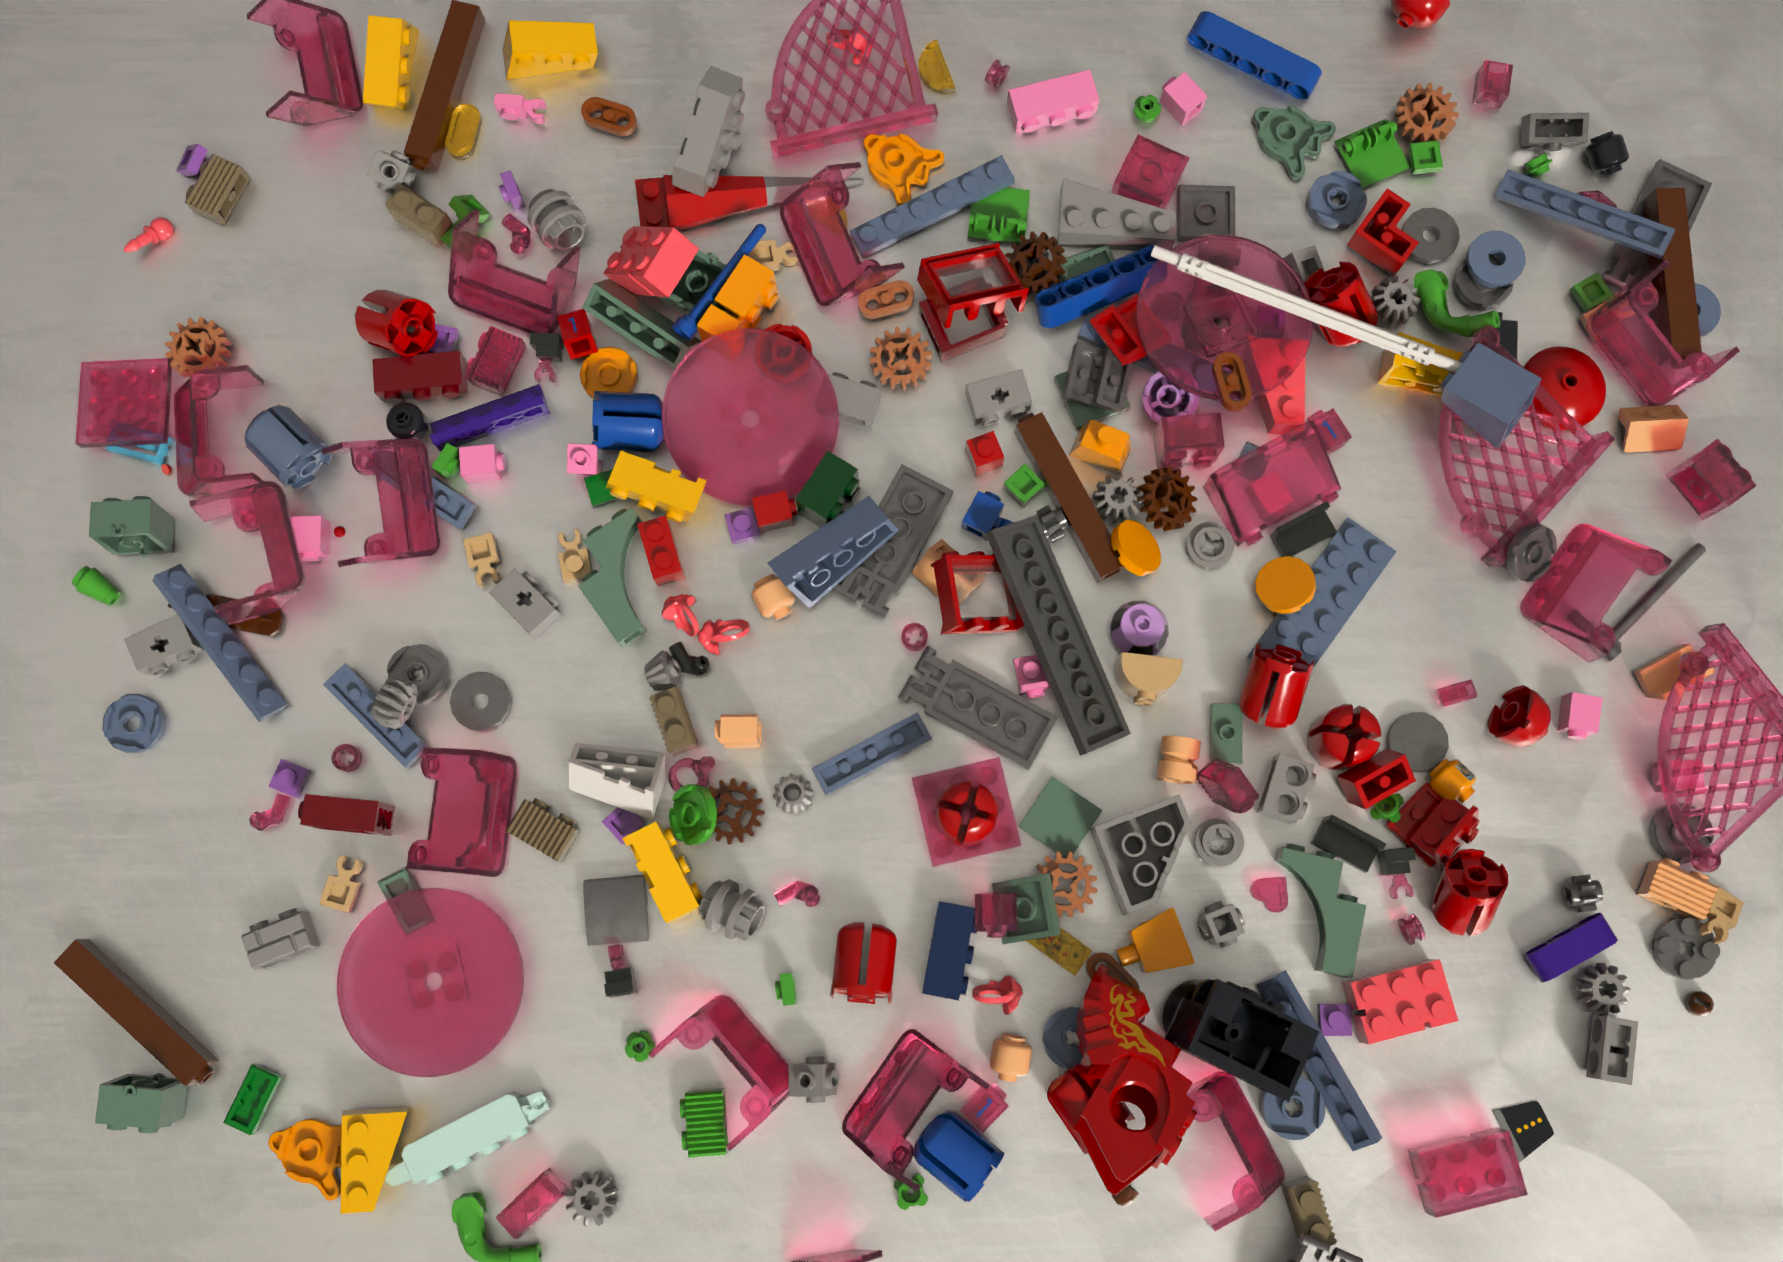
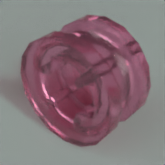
[985,59,1010,89]
[901,623,928,651]
[331,744,363,772]
[1398,914,1426,945]

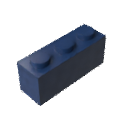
[922,901,980,1001]

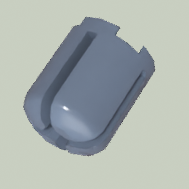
[244,405,332,490]

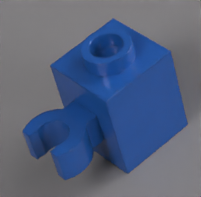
[961,491,1014,541]

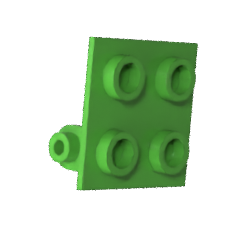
[1334,119,1411,189]
[967,188,1030,244]

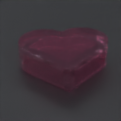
[1250,877,1288,913]

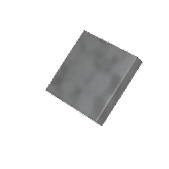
[1177,185,1235,243]

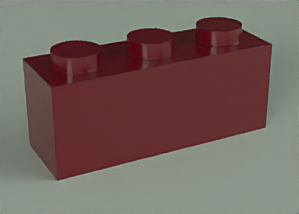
[372,351,468,404]

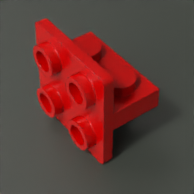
[1410,797,1480,871]

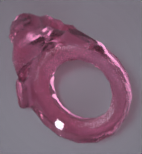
[668,756,715,792]

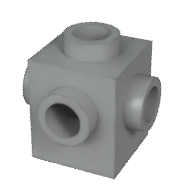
[366,150,416,194]
[1197,901,1245,948]
[788,1056,839,1103]

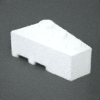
[568,743,665,820]

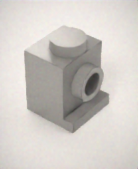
[1277,245,1325,294]

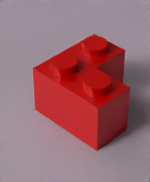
[1347,188,1419,277]

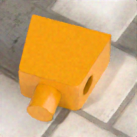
[1069,420,1131,475]
[1116,907,1195,973]

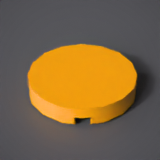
[580,346,639,400]
[1111,520,1161,576]
[1255,556,1316,614]

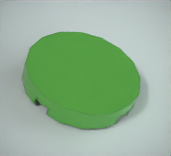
[669,784,717,845]

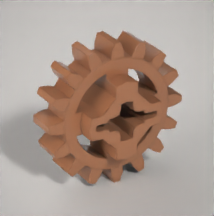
[1394,83,1459,143]
[165,317,232,381]
[869,327,932,391]
[1033,851,1098,918]

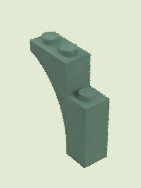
[578,507,646,648]
[1275,843,1366,978]

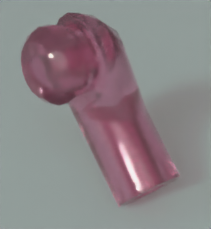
[249,793,292,831]

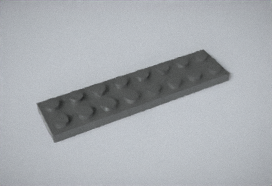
[986,515,1131,756]

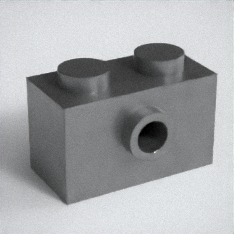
[1520,113,1589,151]

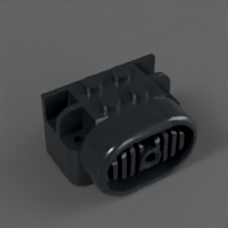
[1162,979,1319,1102]

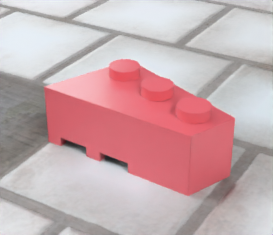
[1241,338,1305,435]

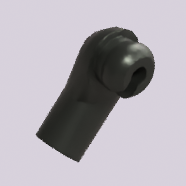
[668,642,710,676]

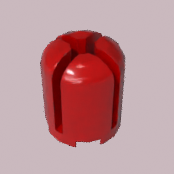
[1303,261,1378,347]
[355,290,438,357]
[1239,643,1314,729]
[1307,704,1381,770]
[935,780,999,846]
[1431,849,1508,936]
[830,922,897,1004]
[1047,1062,1135,1154]

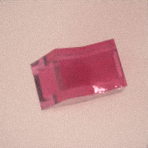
[1438,679,1478,708]

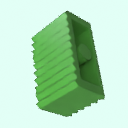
[680,1088,728,1158]

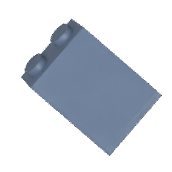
[1440,342,1542,449]

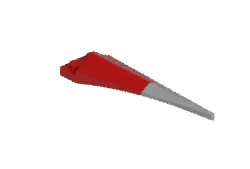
[635,175,864,232]

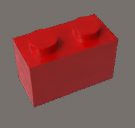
[637,515,686,586]
[1337,749,1416,809]

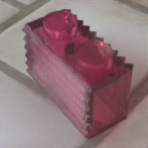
[466,326,527,397]
[1196,758,1259,814]
[496,1168,568,1239]

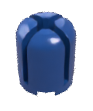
[592,391,665,452]
[913,1110,1005,1202]

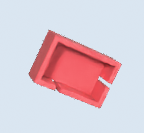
[603,226,699,298]
[1342,959,1458,1044]

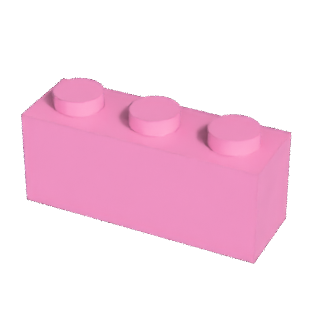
[1007,69,1099,133]

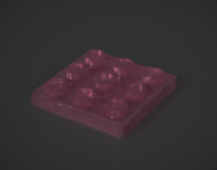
[75,358,172,448]
[912,757,1021,867]

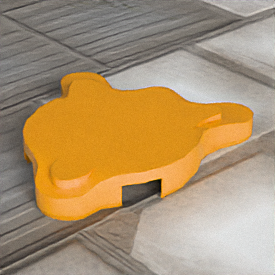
[863,133,945,206]
[268,1118,342,1201]

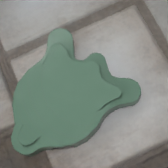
[1253,106,1336,180]

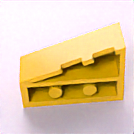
[363,15,419,111]
[340,1107,408,1214]

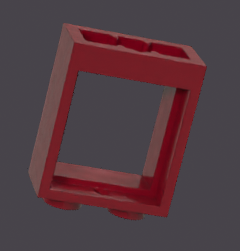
[919,276,1008,363]
[298,794,395,836]

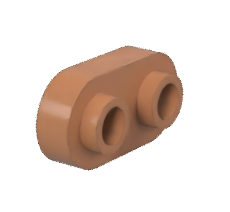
[858,280,914,319]

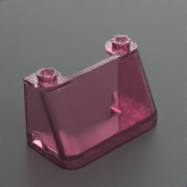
[1202,420,1342,547]
[406,747,517,877]

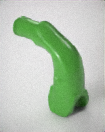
[1414,269,1500,338]
[452,1192,542,1262]

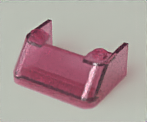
[246,0,363,126]
[780,162,905,306]
[448,209,581,333]
[1586,259,1740,406]
[174,365,269,498]
[322,438,440,567]
[189,481,306,625]
[648,995,789,1151]
[842,1029,990,1192]
[1186,1071,1285,1231]

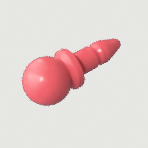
[124,217,174,252]

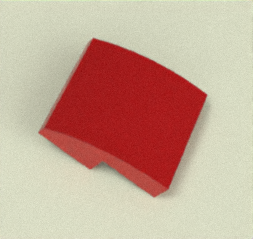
[1089,294,1171,366]

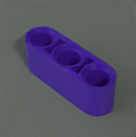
[1524,912,1618,983]

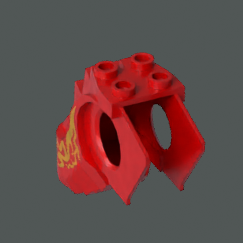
[1073,964,1197,1196]

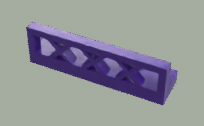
[429,384,551,452]

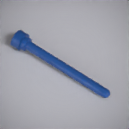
[672,224,766,341]

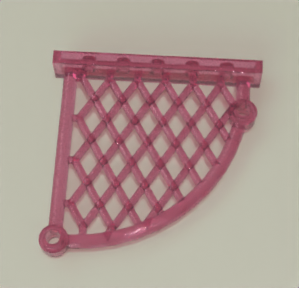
[765,0,938,159]
[1439,326,1615,567]
[1657,623,1783,872]

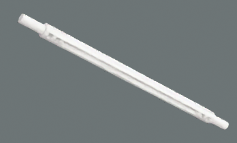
[1151,245,1462,373]

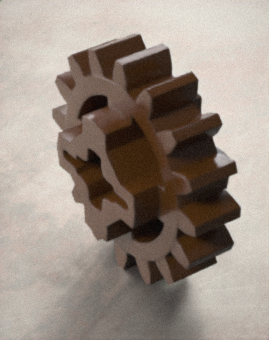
[1005,231,1067,295]
[1137,466,1197,531]
[708,778,765,845]

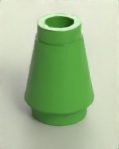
[72,566,121,606]

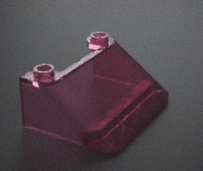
[1520,524,1673,663]

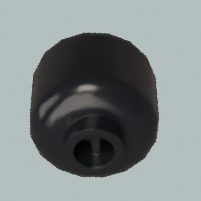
[1586,131,1629,176]
[386,402,429,444]

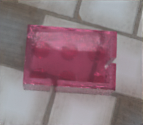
[1407,1127,1528,1218]

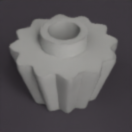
[644,650,682,691]
[773,773,814,815]

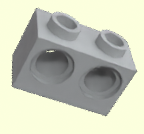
[1256,753,1316,824]
[1586,1015,1638,1085]

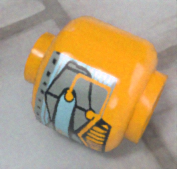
[1429,759,1476,803]

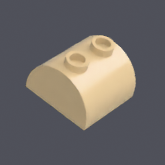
[1114,652,1183,706]

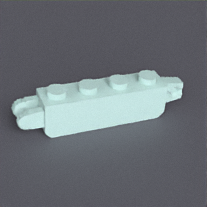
[385,1090,551,1187]

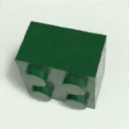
[795,451,861,528]

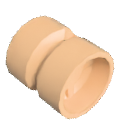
[1156,735,1201,784]

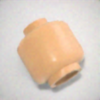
[751,574,795,620]
[990,1033,1032,1082]

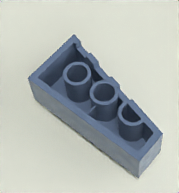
[768,496,899,608]

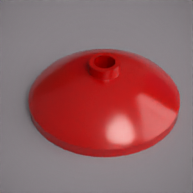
[1523,346,1606,431]

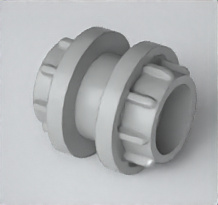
[527,189,586,251]
[699,879,765,941]

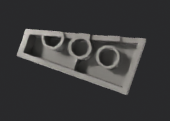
[1057,178,1176,251]

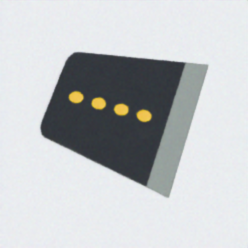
[1492,1101,1554,1163]

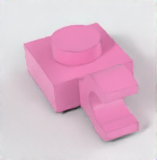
[494,93,547,124]

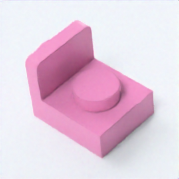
[567,443,603,475]
[1013,655,1051,698]

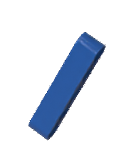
[1187,11,1322,100]
[1035,245,1168,328]

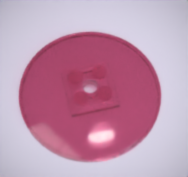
[1136,235,1313,401]
[662,328,839,506]
[337,888,524,1077]

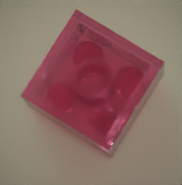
[1111,134,1190,209]
[1153,413,1225,470]
[1665,439,1757,520]

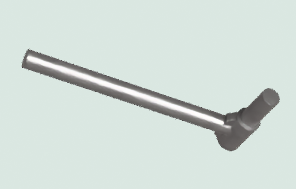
[1567,543,1706,662]

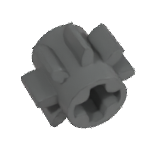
[1036,505,1069,543]
[1564,874,1603,913]

